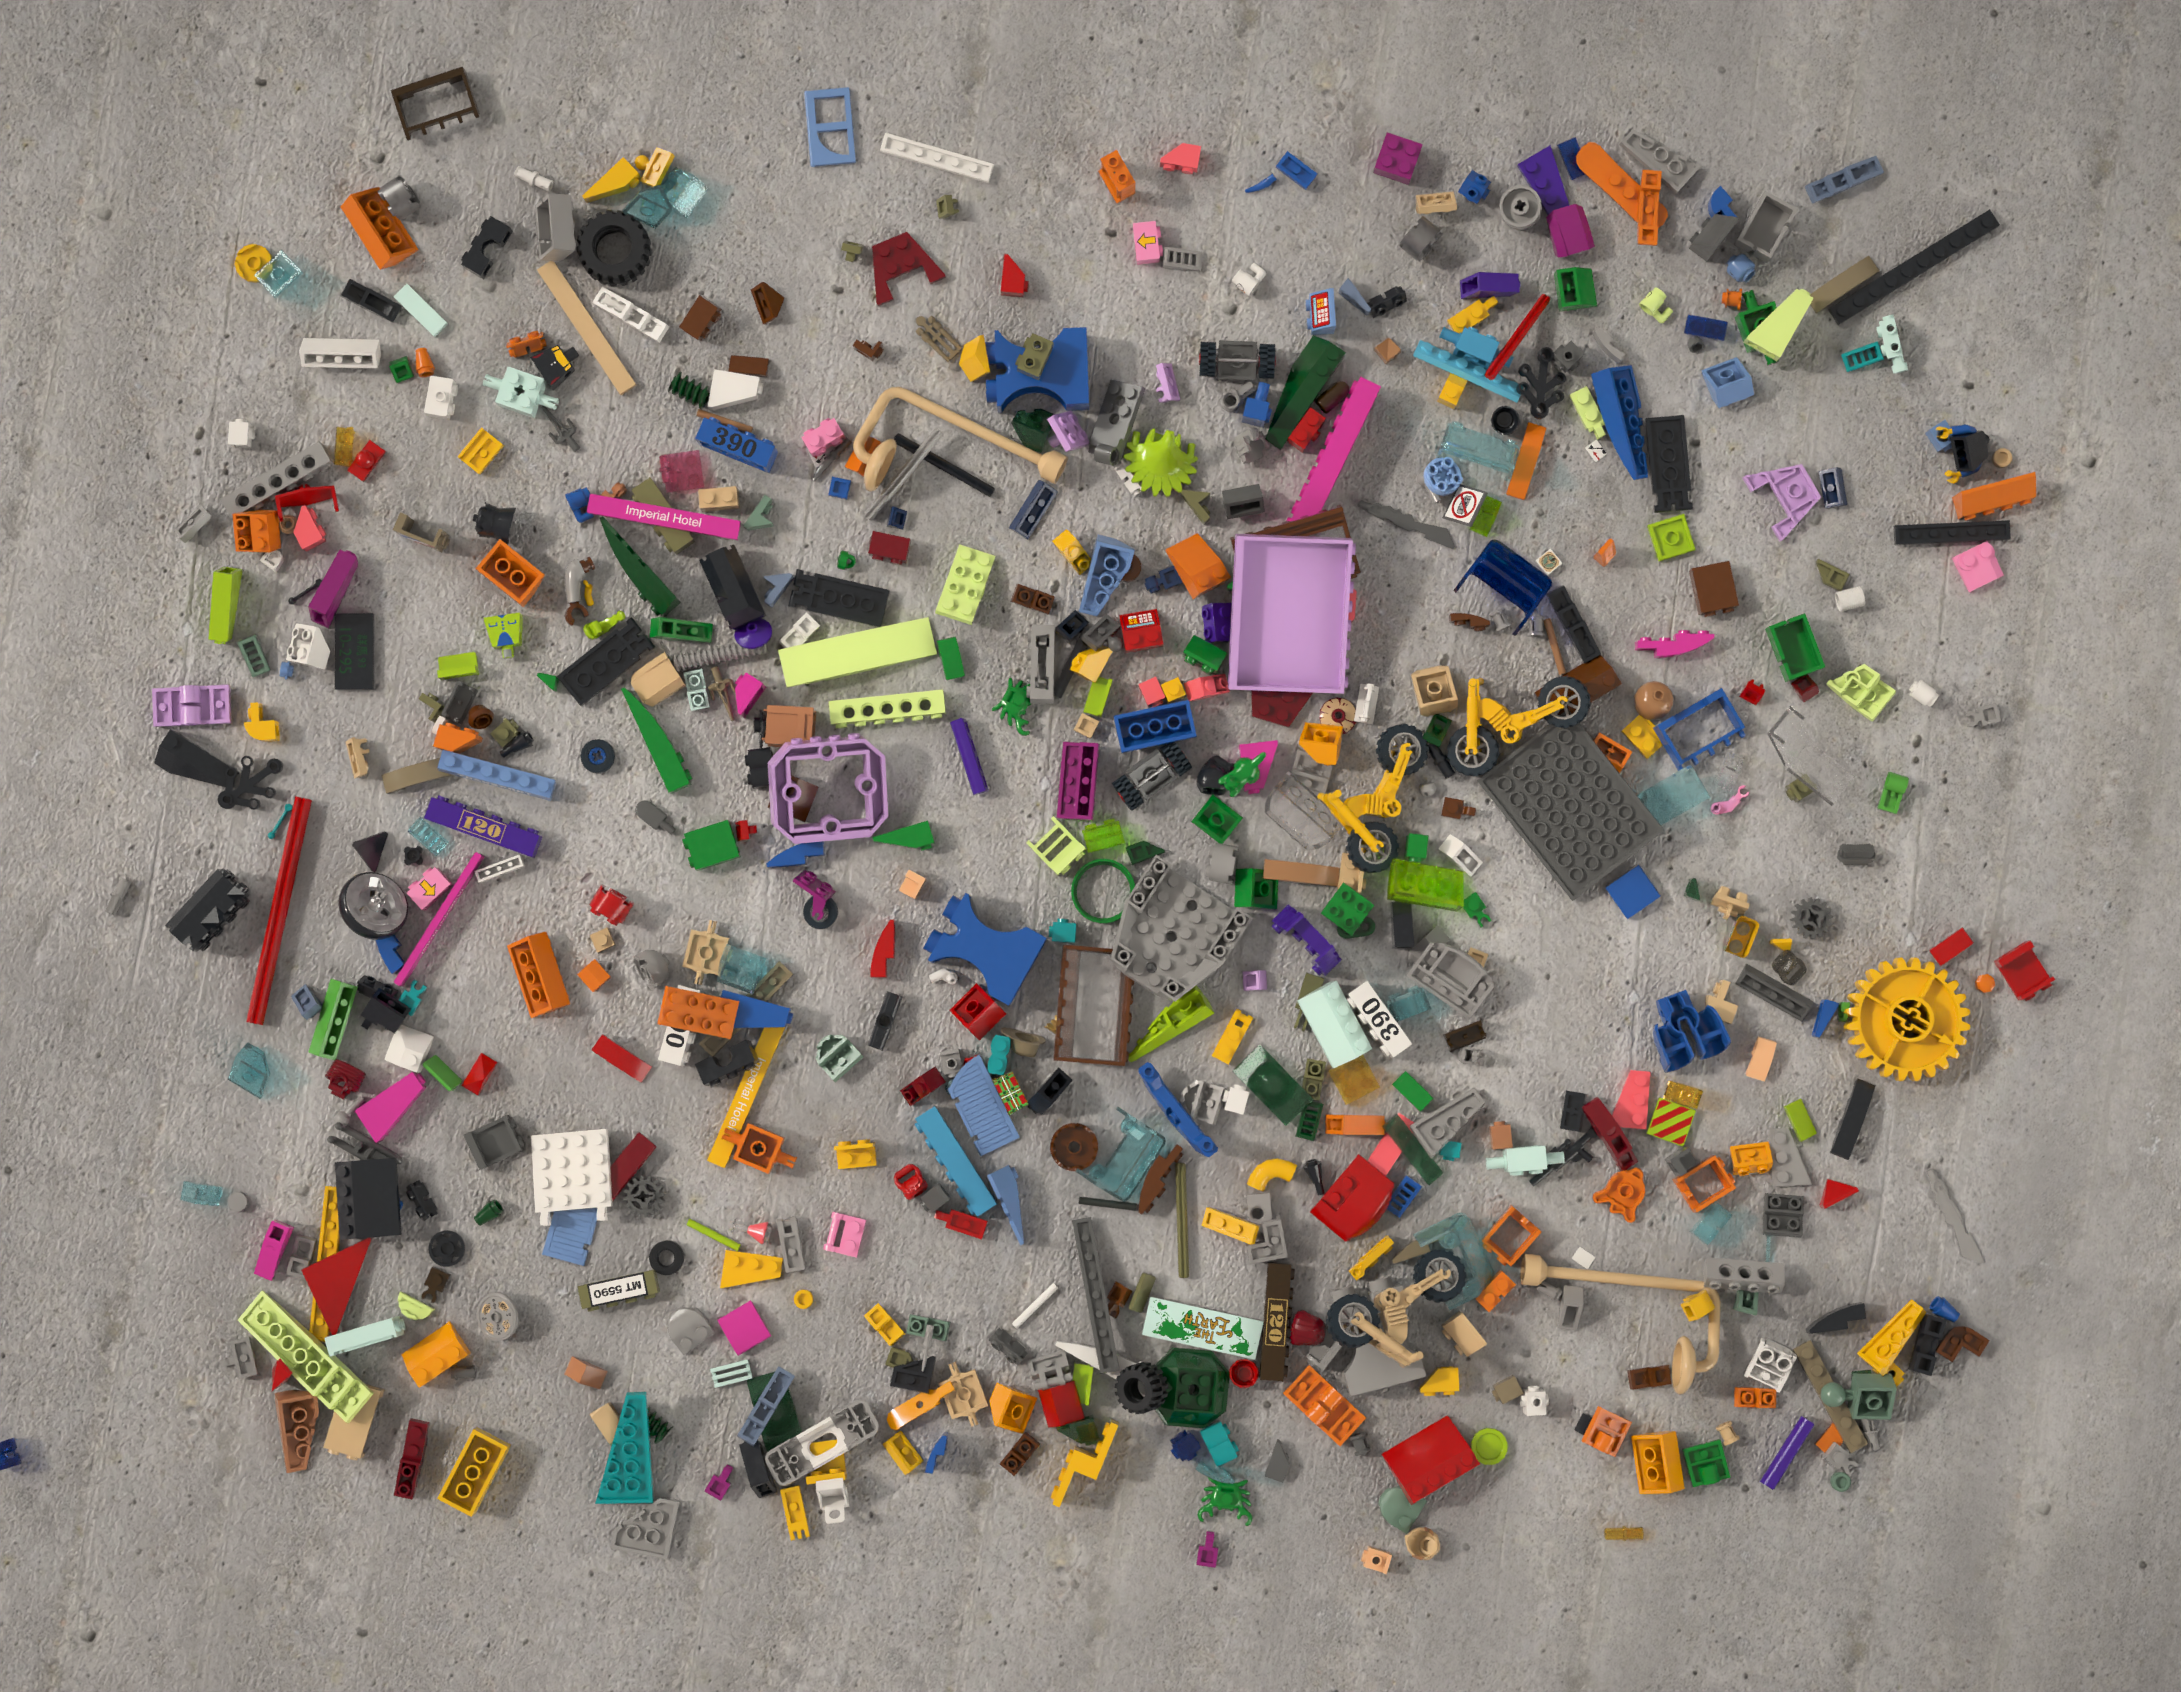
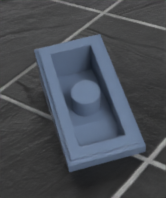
[1338,278,1371,316]

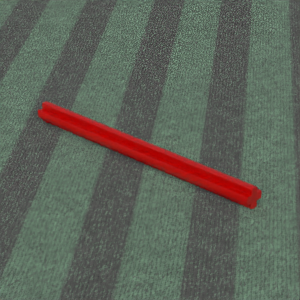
[246,796,312,1025]

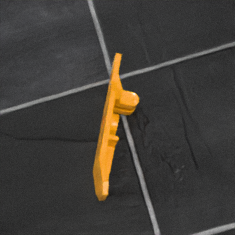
[887,1381,955,1430]

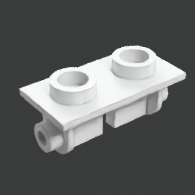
[1114,458,1142,496]
[1354,684,1379,725]

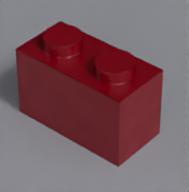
[868,531,911,565]

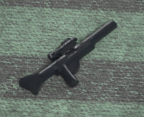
[1529,1125,1598,1187]

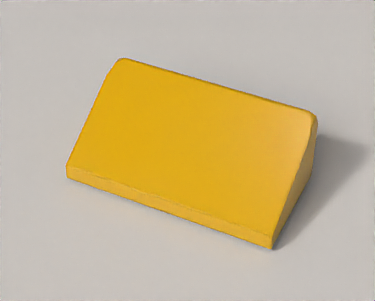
[882,1430,923,1475]

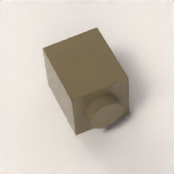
[1491,1375,1524,1404]

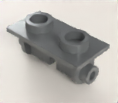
[988,1328,1028,1365]

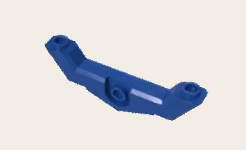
[1139,1062,1218,1157]

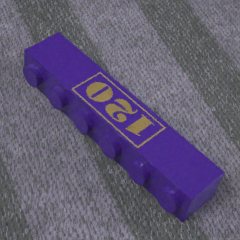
[424,795,542,858]

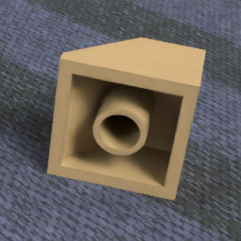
[1441,1311,1487,1357]

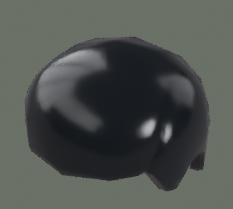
[1491,406,1520,435]

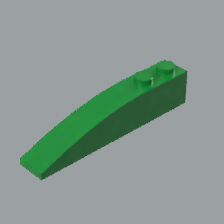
[621,687,693,794]

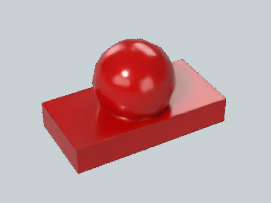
[347,440,386,482]

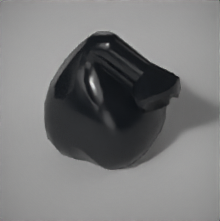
[1196,755,1234,795]

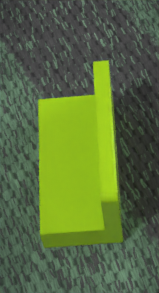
[437,652,479,680]
[1083,677,1113,718]
[1072,1363,1093,1406]

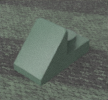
[743,495,774,531]

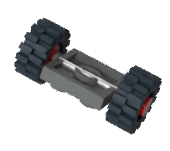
[1199,340,1276,380]
[1112,742,1192,811]

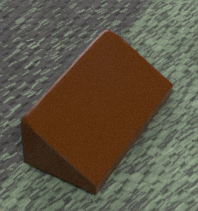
[728,355,769,378]

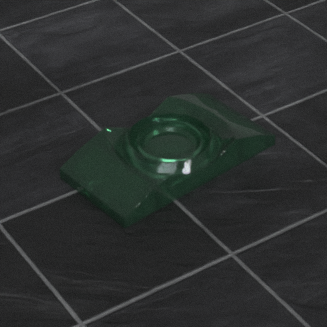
[1232,1044,1314,1126]
[747,1371,802,1452]

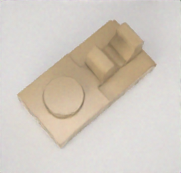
[346,737,369,779]

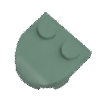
[815,1034,864,1083]
[1378,1485,1427,1534]

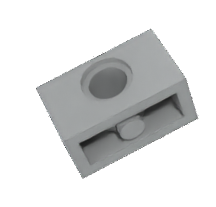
[1243,1192,1272,1233]

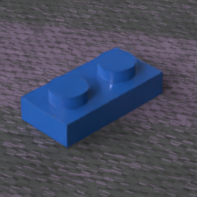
[1276,151,1317,190]

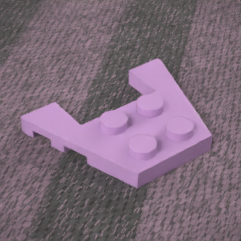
[1742,464,1821,542]

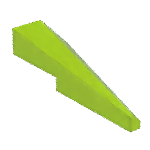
[1128,985,1214,1063]

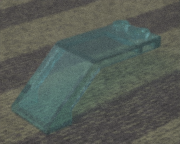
[1637,764,1710,825]

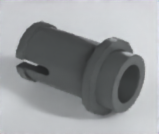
[451,1365,475,1380]

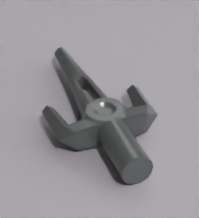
[541,406,580,452]

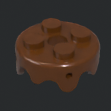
[1050,1123,1098,1171]

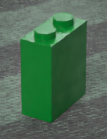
[682,820,741,871]

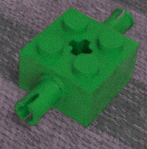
[1735,290,1779,366]

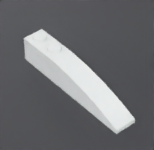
[1055,1341,1145,1395]

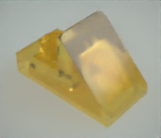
[1663,1081,1703,1109]

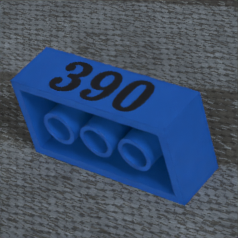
[695,417,778,474]

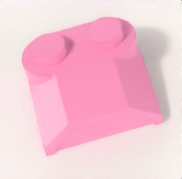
[1952,541,2004,592]

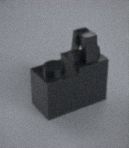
[361,988,411,1034]
[1027,1067,1073,1115]

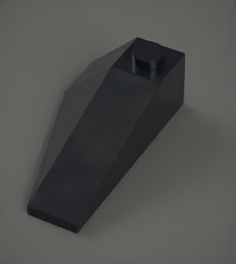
[154,729,239,787]

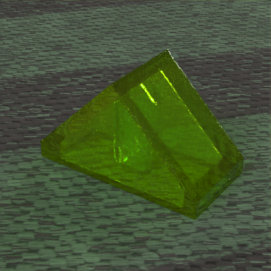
[1469,496,1502,537]

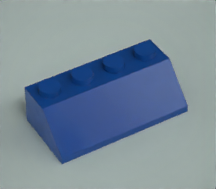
[1114,700,1197,753]

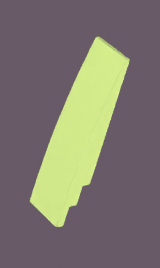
[778,617,937,688]
[238,1291,374,1423]

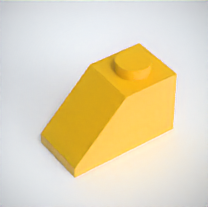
[1437,373,1468,409]
[1070,645,1113,683]

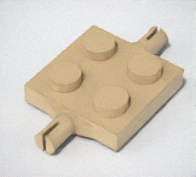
[682,920,729,985]
[939,1362,988,1427]

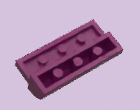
[1056,742,1100,821]

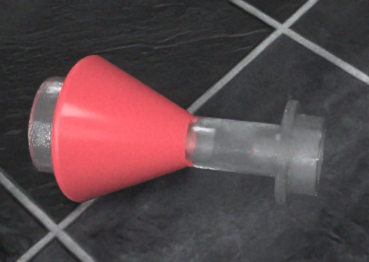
[728,1219,773,1244]

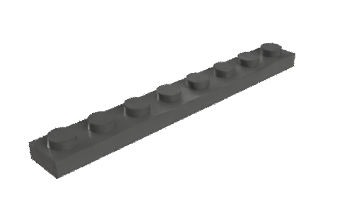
[1072,1217,1120,1374]

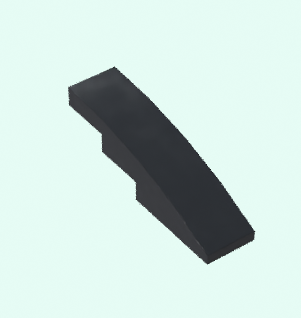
[1546,585,1601,663]
[1830,1078,1876,1160]

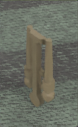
[916,316,962,362]

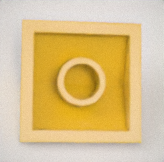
[959,335,990,382]

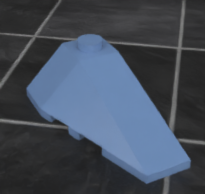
[1079,534,1135,616]
[987,1165,1024,1245]

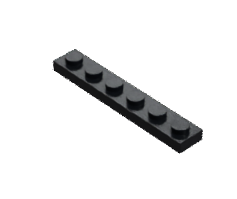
[1893,520,2011,545]

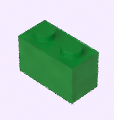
[1404,833,1429,864]

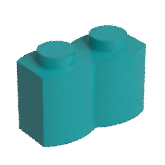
[988,1035,1011,1075]
[1200,1421,1239,1467]

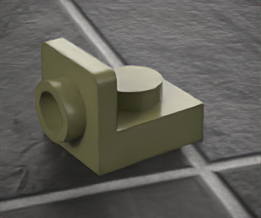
[490,717,520,748]
[1785,774,1816,803]

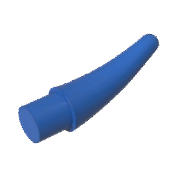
[1245,173,1277,193]

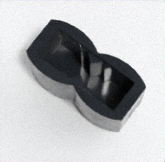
[745,747,773,789]

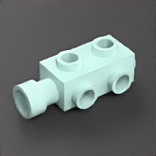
[1876,315,1908,374]

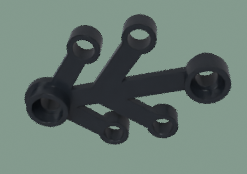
[1516,347,1566,419]
[218,756,283,810]

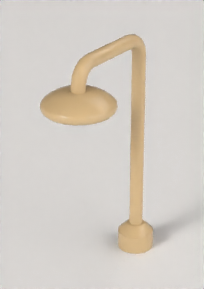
[853,387,1068,492]
[1520,1254,1721,1395]

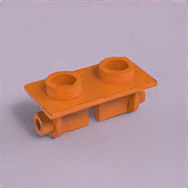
[506,331,547,358]

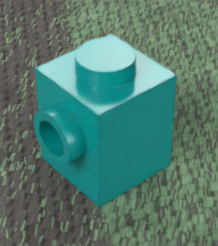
[1048,919,1076,943]

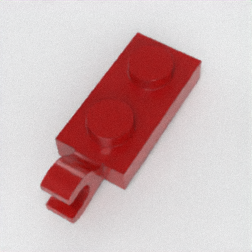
[934,1209,988,1239]

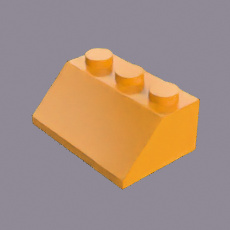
[401,1321,471,1388]
[1631,1431,1685,1494]

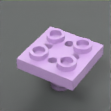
[1047,411,1089,452]

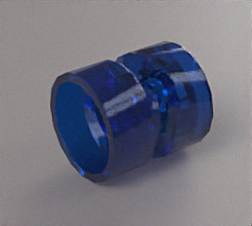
[0,1437,22,1470]

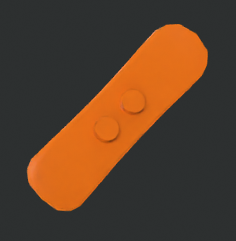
[1576,142,1668,228]

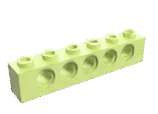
[829,690,946,729]

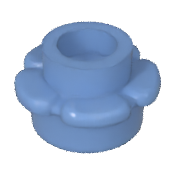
[279,661,294,680]

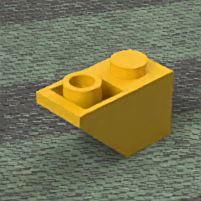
[1052,529,1091,575]
[1419,1366,1459,1396]

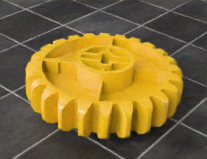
[1843,957,1971,1081]

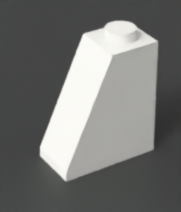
[708,369,764,411]

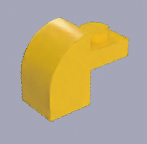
[244,702,280,742]
[1680,1290,1715,1322]

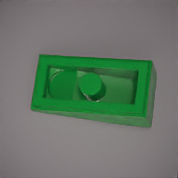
[1392,1071,1433,1112]

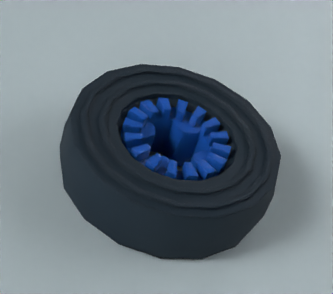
[580,739,615,774]

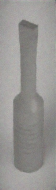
[922,1325,934,1372]

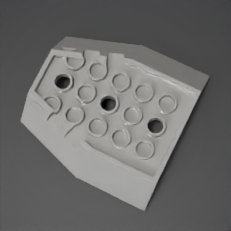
[1110,855,1253,1002]

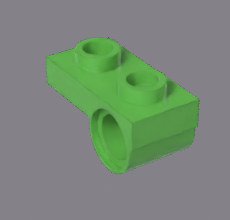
[1877,772,1909,814]

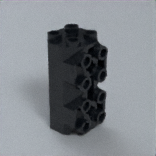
[165,868,250,952]

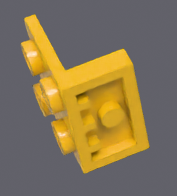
[834,1139,877,1169]
[806,1439,847,1485]

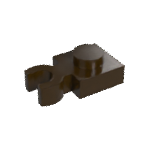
[422,1267,451,1303]

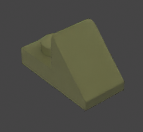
[1180,490,1211,525]

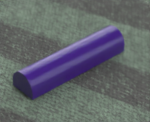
[950,718,989,795]
[1760,1416,1814,1490]

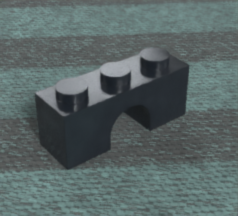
[461,216,513,280]
[695,1040,760,1088]
[1908,1314,1947,1376]

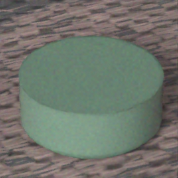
[1830,1472,1851,1492]

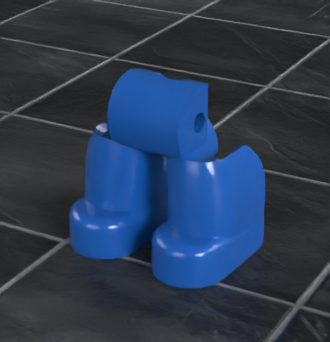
[1653,990,1731,1073]

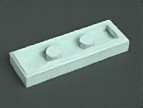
[394,284,448,337]

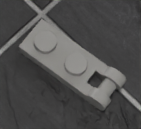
[777,1216,805,1273]

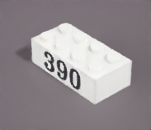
[1346,981,1412,1058]
[658,985,705,1066]

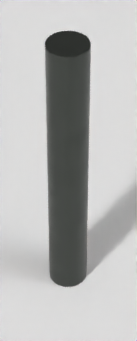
[1079,1196,1137,1211]

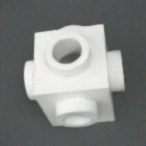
[1520,1386,1549,1416]

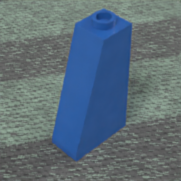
[721,990,793,1028]

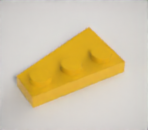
[720,1250,783,1288]

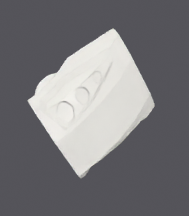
[1744,1338,1797,1393]

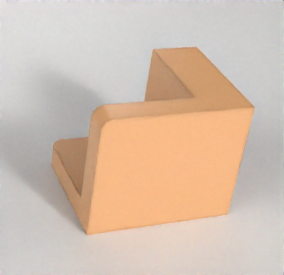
[899,870,926,900]

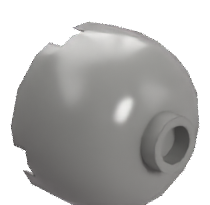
[634,950,670,989]

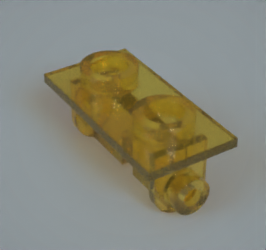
[334,427,355,467]

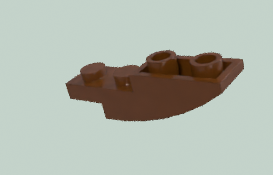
[1139,1144,1184,1215]

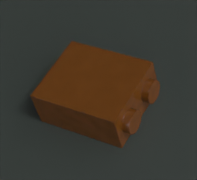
[1689,561,1739,617]

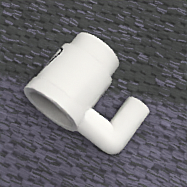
[1232,263,1266,296]

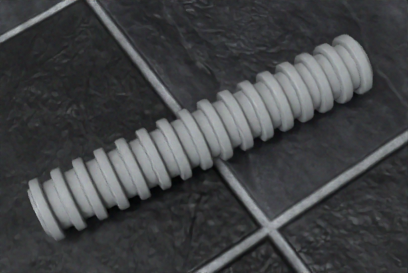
[673,643,768,671]

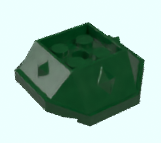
[1154,1347,1230,1428]

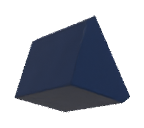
[887,506,907,530]

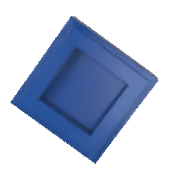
[828,476,851,500]

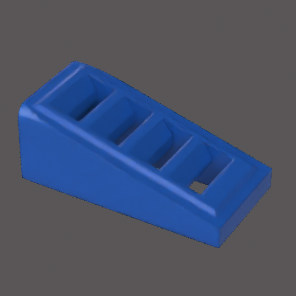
[1812,999,1840,1038]
[1387,1175,1422,1218]

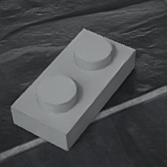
[174,505,212,543]

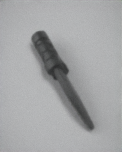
[813,437,852,481]

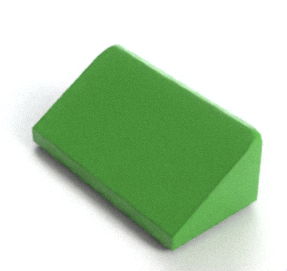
[423,1055,462,1091]

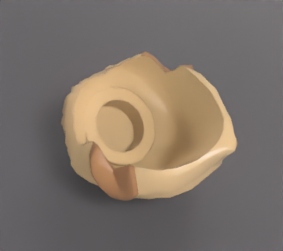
[1405,1527,1440,1560]

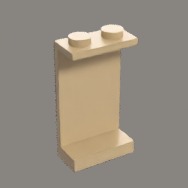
[323,1384,384,1460]

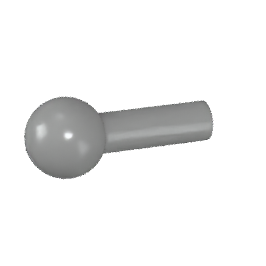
[1417,471,1442,504]
[334,1096,365,1126]

